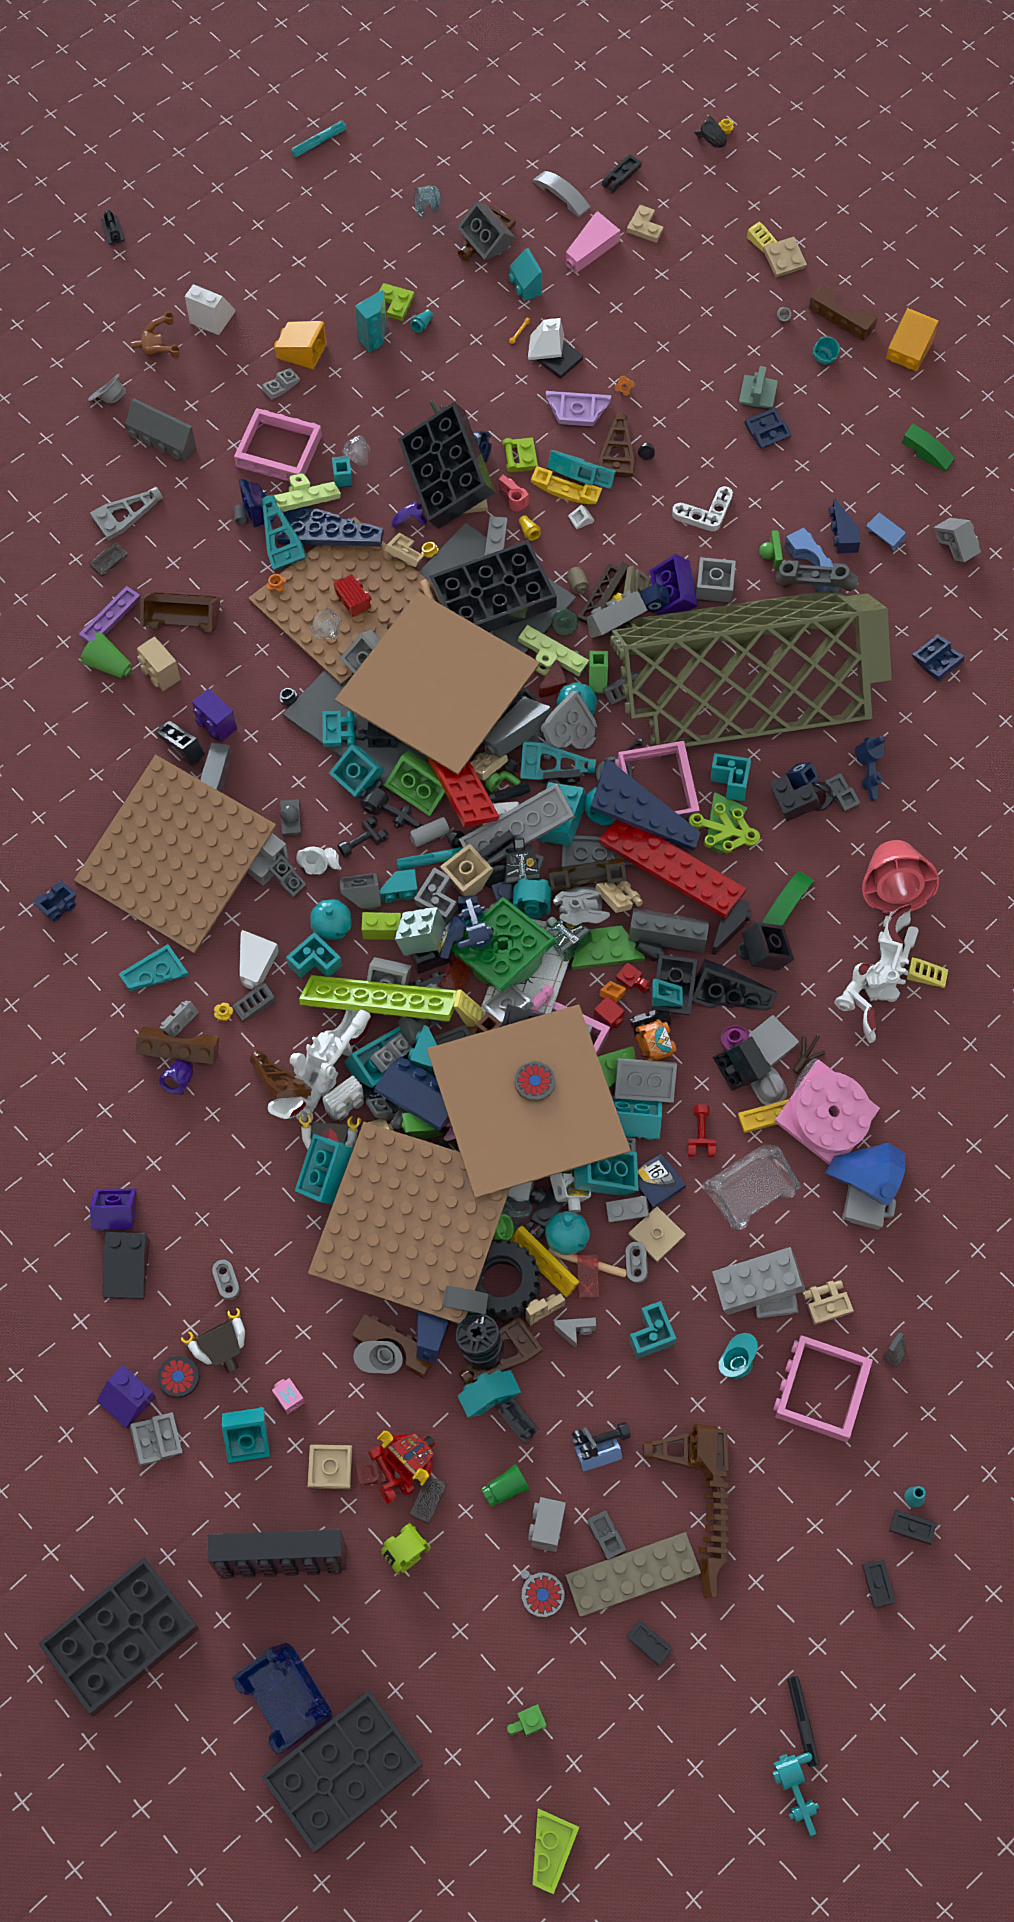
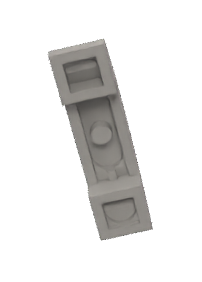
[533,171,590,218]

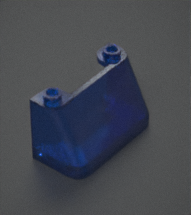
[232,1643,333,1755]

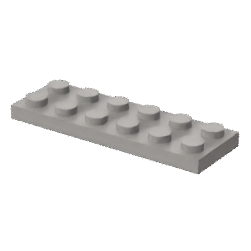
[459,783,575,865]

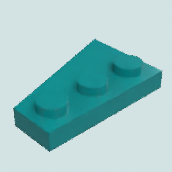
[119,944,189,991]

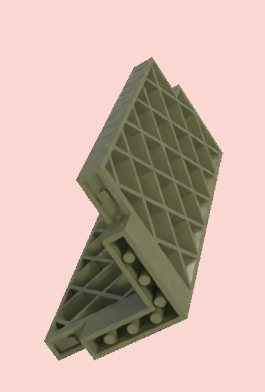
[610,589,892,747]

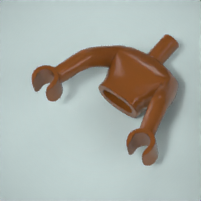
[131,311,180,359]

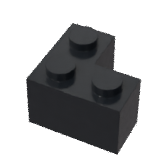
[770,775,821,822]

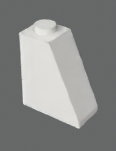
[240,930,279,989]

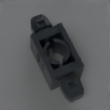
[356,722,400,748]

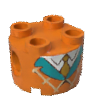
[635,1019,676,1061]

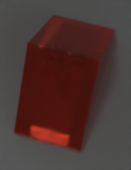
[539,660,567,698]

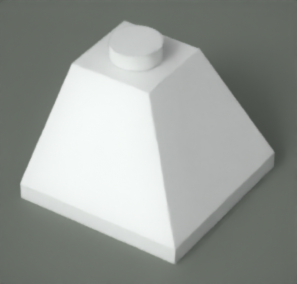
[528,318,564,360]

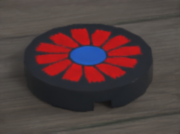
[157,1356,200,1398]

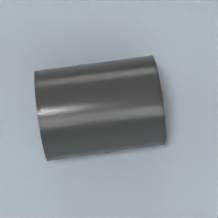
[233,505,247,525]

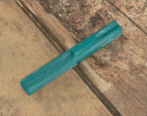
[291,121,346,158]
[397,847,463,870]

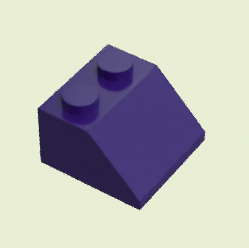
[90,1188,136,1231]
[97,1365,156,1428]

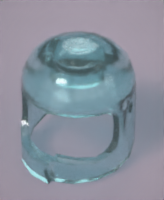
[414,185,441,214]
[501,1196,532,1231]

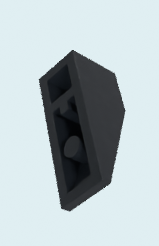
[155,721,205,766]
[712,900,752,955]

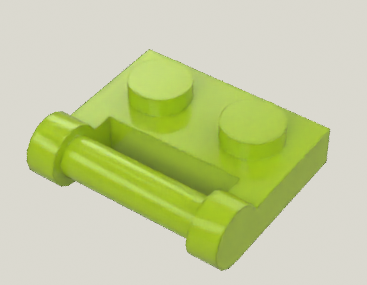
[502,437,538,473]

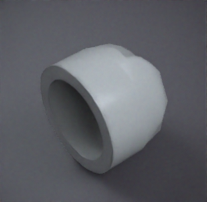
[777,307,791,321]

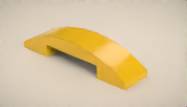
[531,466,602,504]

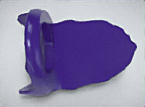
[391,501,427,527]
[159,1060,193,1095]

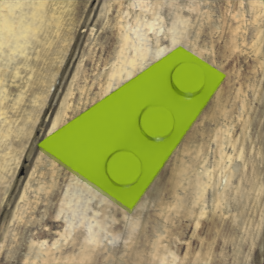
[533,1809,579,1894]

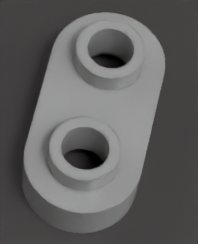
[626,1242,648,1283]
[212,1260,240,1300]

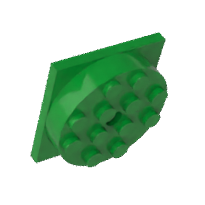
[450,897,557,993]

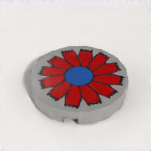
[522,1572,565,1617]

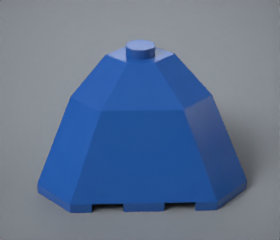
[825,1143,905,1206]

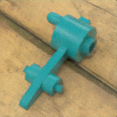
[772,1752,819,1837]

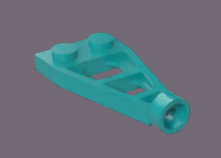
[261,495,307,570]
[520,742,596,780]

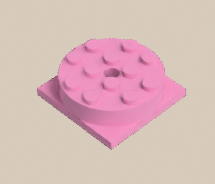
[774,1059,880,1165]

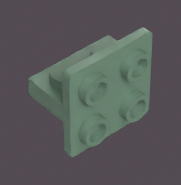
[739,366,778,409]

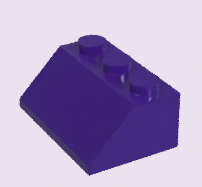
[649,554,698,615]

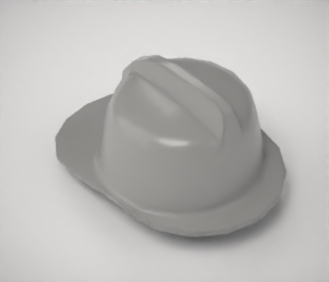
[88,374,126,403]
[750,1067,787,1105]
[353,1341,403,1374]

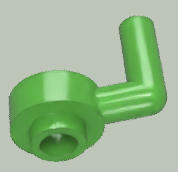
[485,770,522,792]

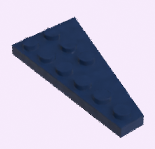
[590,759,700,851]

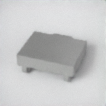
[842,1184,896,1230]

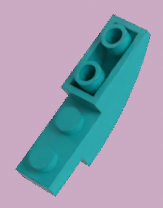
[547,450,616,489]

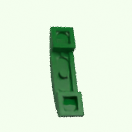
[762,871,814,926]

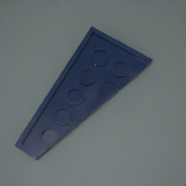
[277,506,384,547]

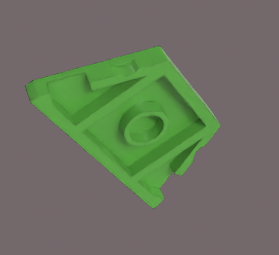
[571,926,645,970]

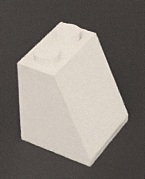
[185,284,235,335]

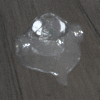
[342,435,370,466]
[311,608,342,640]

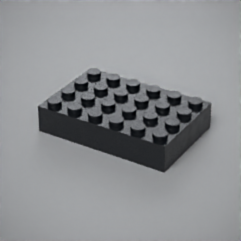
[398,402,496,529]
[429,540,557,632]
[208,1529,346,1579]
[38,1557,199,1717]
[261,1690,423,1854]

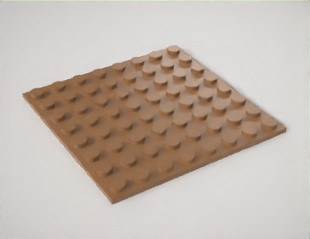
[248,517,436,685]
[335,591,540,775]
[74,754,277,953]
[427,1004,630,1198]
[308,1122,510,1324]

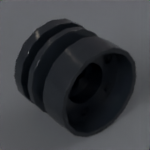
[456,1314,504,1369]

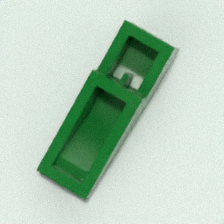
[902,424,955,472]

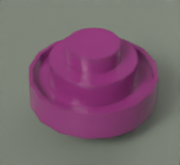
[721,1025,749,1049]

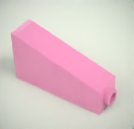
[565,211,620,273]

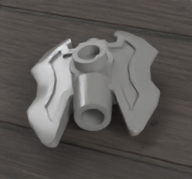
[553,889,610,926]

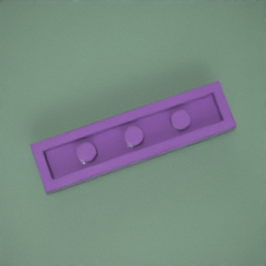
[79,586,141,643]

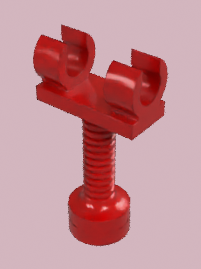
[688,1104,716,1157]
[368,1445,414,1504]

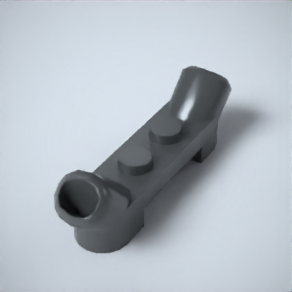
[776,560,858,591]

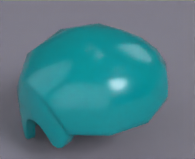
[812,337,840,365]

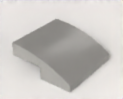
[130,1413,183,1466]

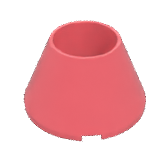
[862,840,939,914]

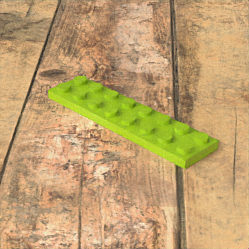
[299,975,457,1021]

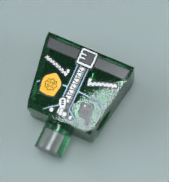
[546,917,593,963]

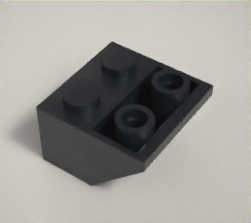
[712,1036,771,1091]

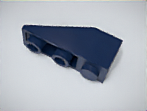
[829,499,861,553]

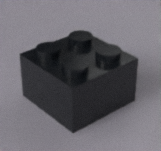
[742,922,794,970]

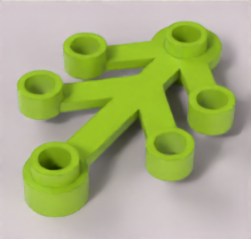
[688,803,760,853]

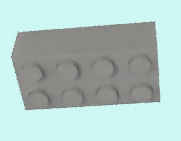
[712,1247,806,1315]

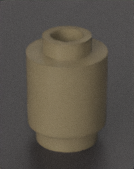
[567,567,589,594]

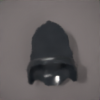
[694,115,727,148]
[813,781,833,811]

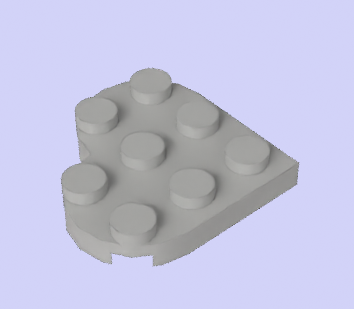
[541,691,597,749]

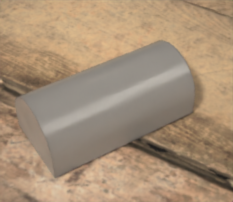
[410,817,450,848]

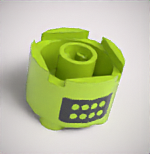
[381,1523,431,1575]

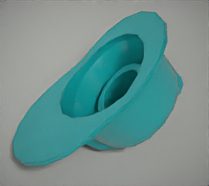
[719,1333,758,1380]

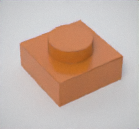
[599,981,627,1003]

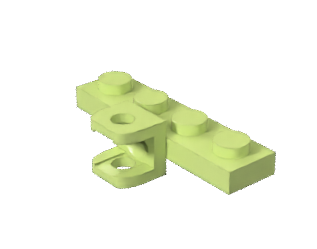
[275,473,341,512]
[518,625,589,676]

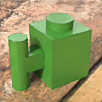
[507,1704,547,1737]

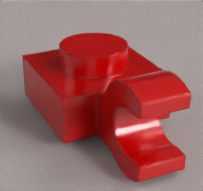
[616,962,650,993]

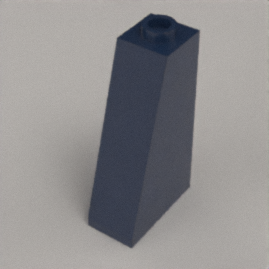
[416,1310,451,1363]

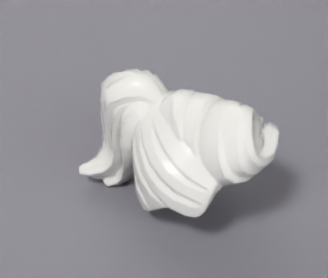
[296,847,341,875]

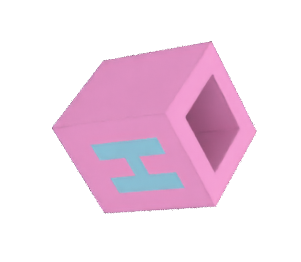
[272,1378,305,1415]

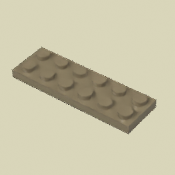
[565,1532,701,1618]

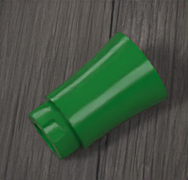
[481,1463,530,1507]

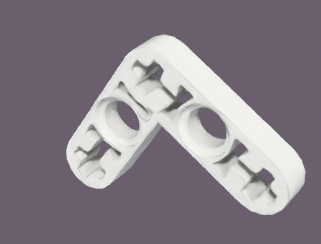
[672,486,733,531]

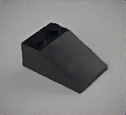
[652,954,698,1015]
[103,1232,150,1299]

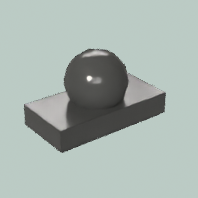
[280,799,301,837]

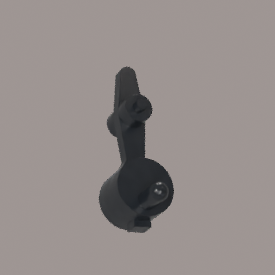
[360,779,421,829]

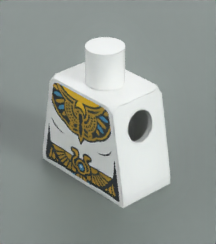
[550,1169,591,1213]

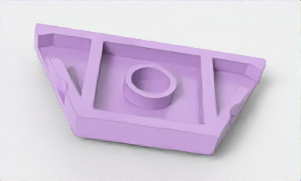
[546,391,611,426]

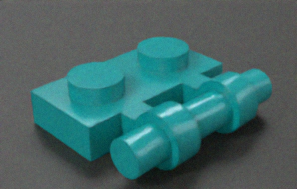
[322,711,356,747]

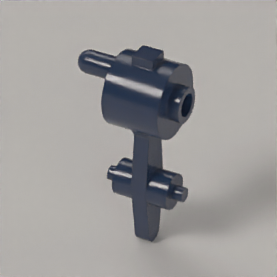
[855,736,886,801]
[457,897,494,950]

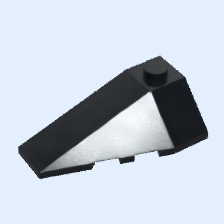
[692,959,777,1009]

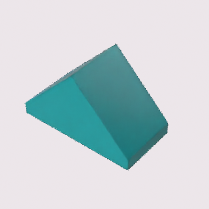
[652,979,683,1006]

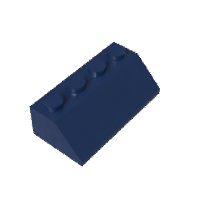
[374,1056,450,1131]

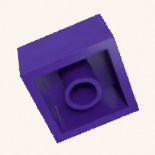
[192,688,237,742]

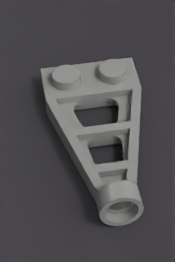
[90,486,163,541]

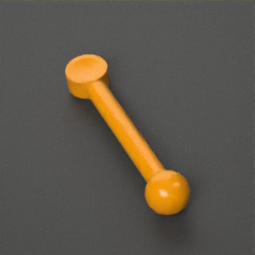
[509,317,530,344]

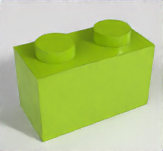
[362,912,401,940]

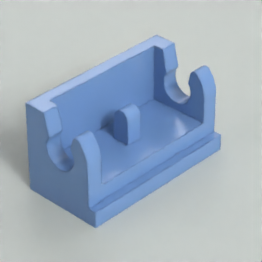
[866,512,906,551]

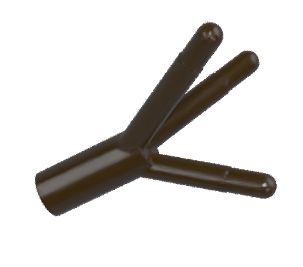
[793,1035,825,1075]

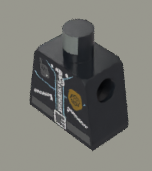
[503,837,541,883]

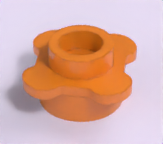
[615,376,635,396]
[266,574,286,592]

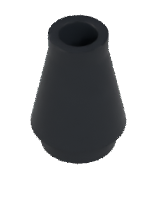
[635,940,665,962]

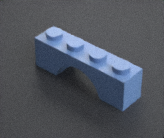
[784,528,841,592]

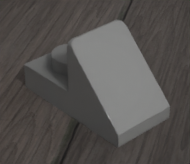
[554,1318,596,1348]

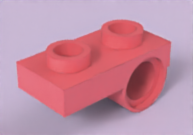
[499,475,529,511]

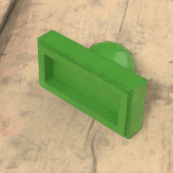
[759,530,783,570]

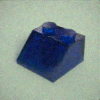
[238,479,273,528]

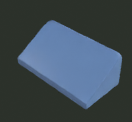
[575,1438,622,1471]

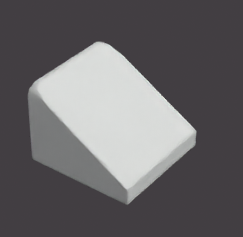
[568,505,594,529]

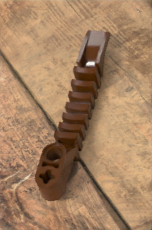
[689,1424,729,1598]

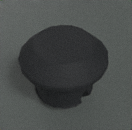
[503,757,519,773]

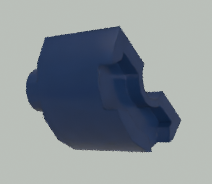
[32,880,77,922]

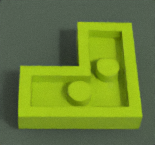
[379,283,414,321]

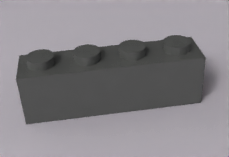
[125,398,196,462]
[628,908,709,953]

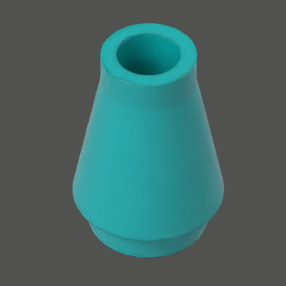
[410,310,433,333]
[904,1486,926,1508]

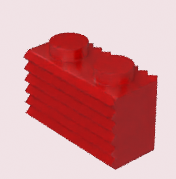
[333,574,372,617]

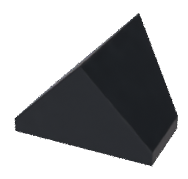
[410,951,454,974]

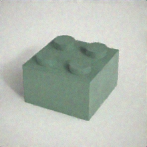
[395,907,446,955]

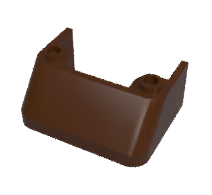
[140,592,220,632]

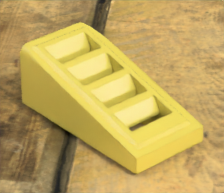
[747,222,777,252]
[907,957,948,988]
[454,990,484,1027]

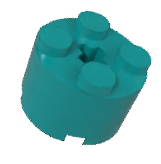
[513,878,551,919]

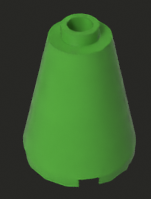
[80,632,132,679]

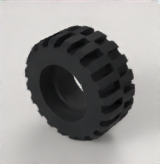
[475,1239,541,1322]

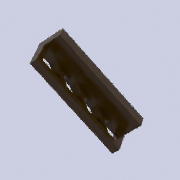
[578,562,629,624]

